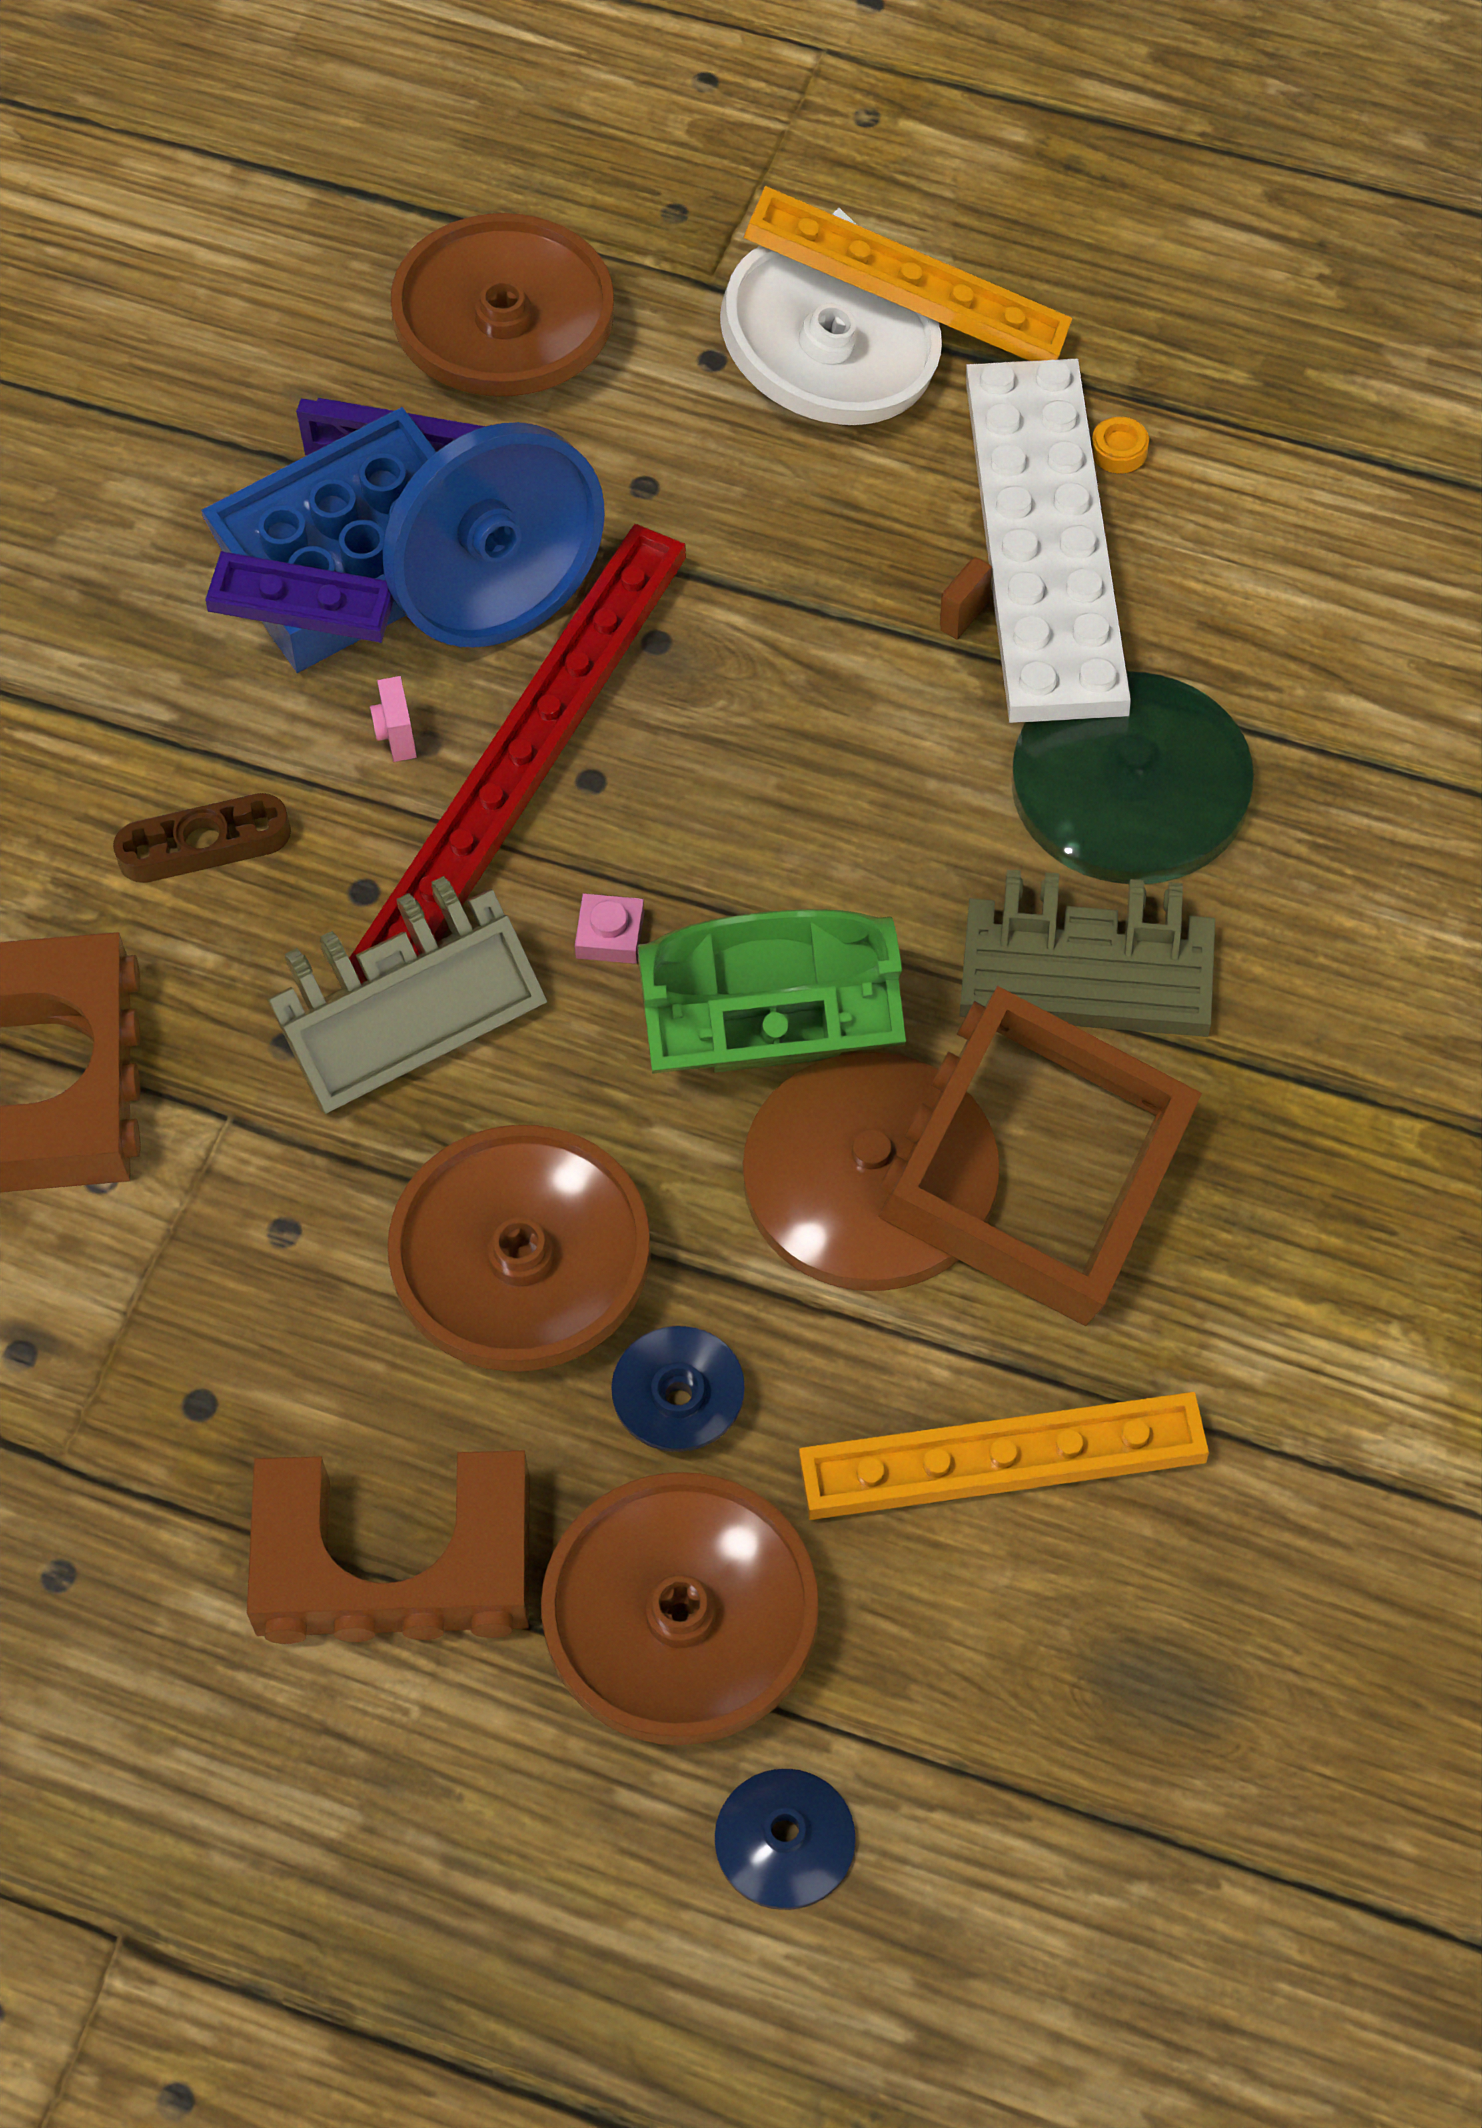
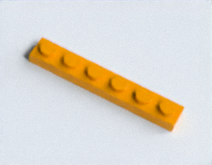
[743,186,1072,361]
[799,1392,1209,1520]

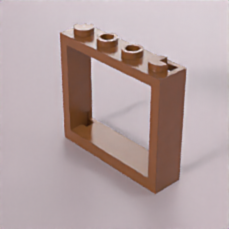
[878,985,1202,1326]

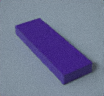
[205,551,394,643]

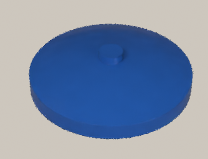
[383,422,605,648]

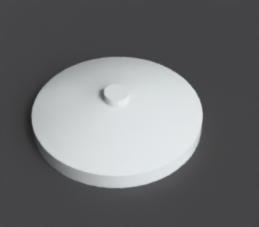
[720,245,942,425]

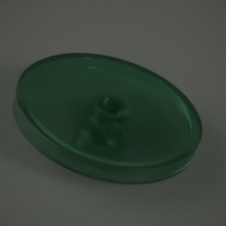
[1011,671,1254,884]

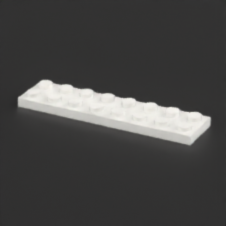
[966,359,1131,723]

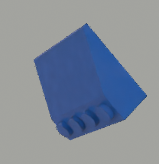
[201,407,436,673]

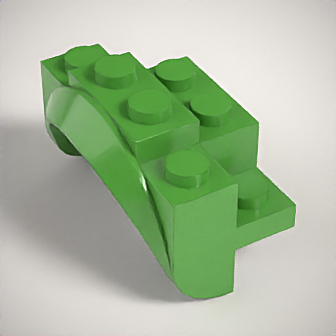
[638,909,906,1074]

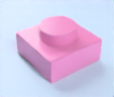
[370,676,417,762]
[575,894,645,964]

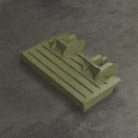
[959,869,1215,1037]
[267,876,547,1114]

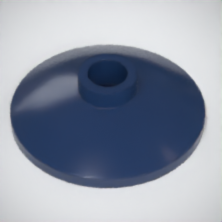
[611,1326,745,1452]
[715,1769,855,1910]

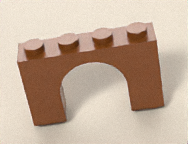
[0,932,141,1192]
[247,1450,530,1644]

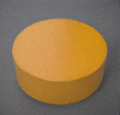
[1091,416,1149,474]

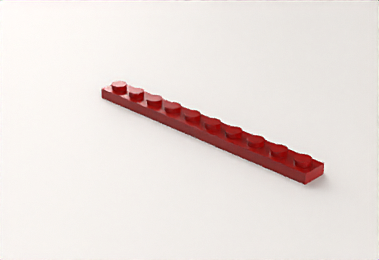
[349,523,686,983]

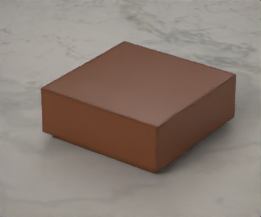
[940,557,992,640]

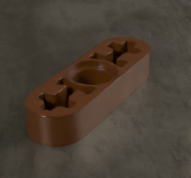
[113,793,291,883]

